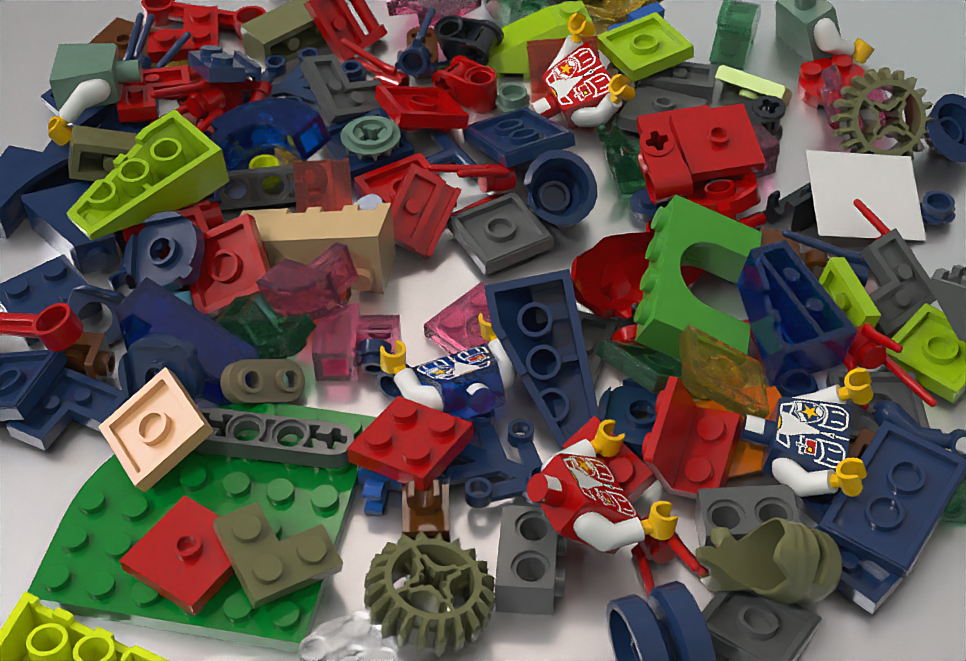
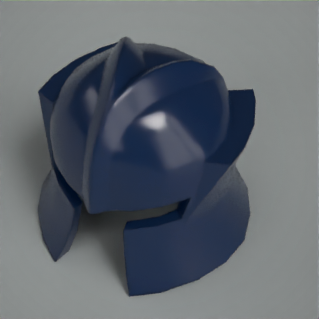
[523,149,598,231]

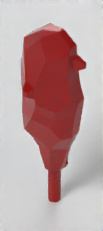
[571,212,767,320]

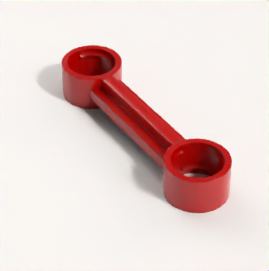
[141,0,267,41]
[0,303,84,352]

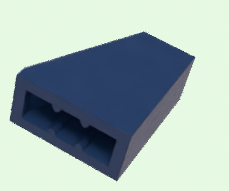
[21,180,121,275]

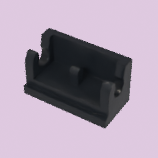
[762,182,816,232]

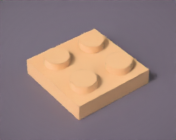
[98,367,214,492]

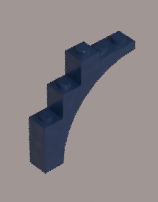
[0,103,213,239]

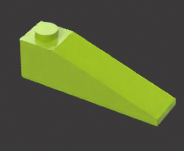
[487,0,600,79]
[66,109,230,241]

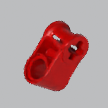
[431,55,498,114]
[638,126,693,205]

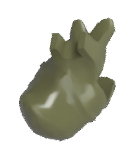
[695,517,843,606]

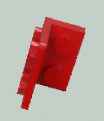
[642,376,743,500]

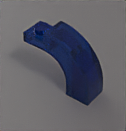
[209,98,332,171]

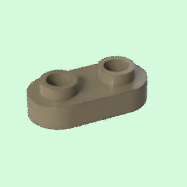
[220,359,305,405]

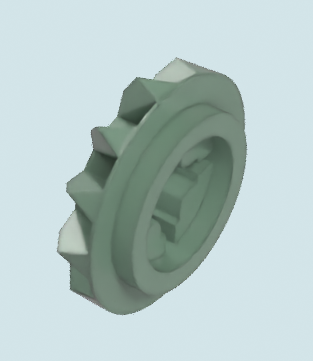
[341,116,401,161]

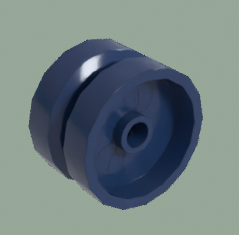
[606,581,716,661]

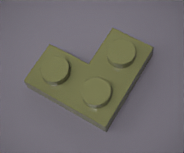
[213,501,344,609]

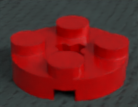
[797,54,865,113]
[683,173,761,221]

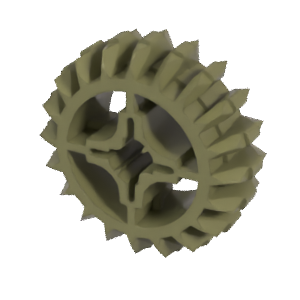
[830,67,935,161]
[363,530,496,658]

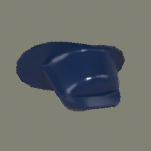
[924,93,966,163]

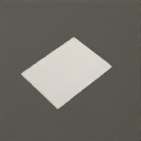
[805,150,926,241]

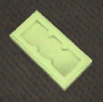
[715,65,793,106]

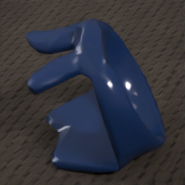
[66,284,132,345]

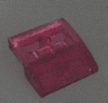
[386,0,482,27]

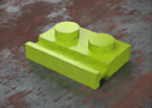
[809,257,881,355]

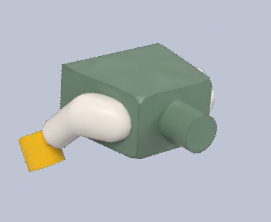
[774,0,875,64]
[48,43,143,146]

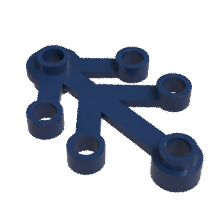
[241,47,367,119]
[432,403,543,508]

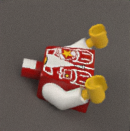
[531,13,635,129]
[527,419,679,555]

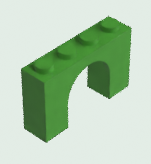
[634,194,762,379]

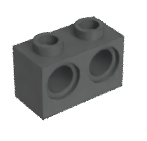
[694,484,800,548]
[495,505,567,615]

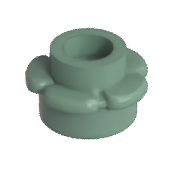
[495,83,530,113]

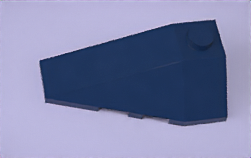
[484,269,601,449]

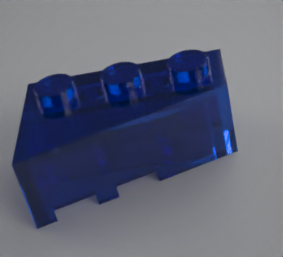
[737,240,858,387]
[114,277,259,406]

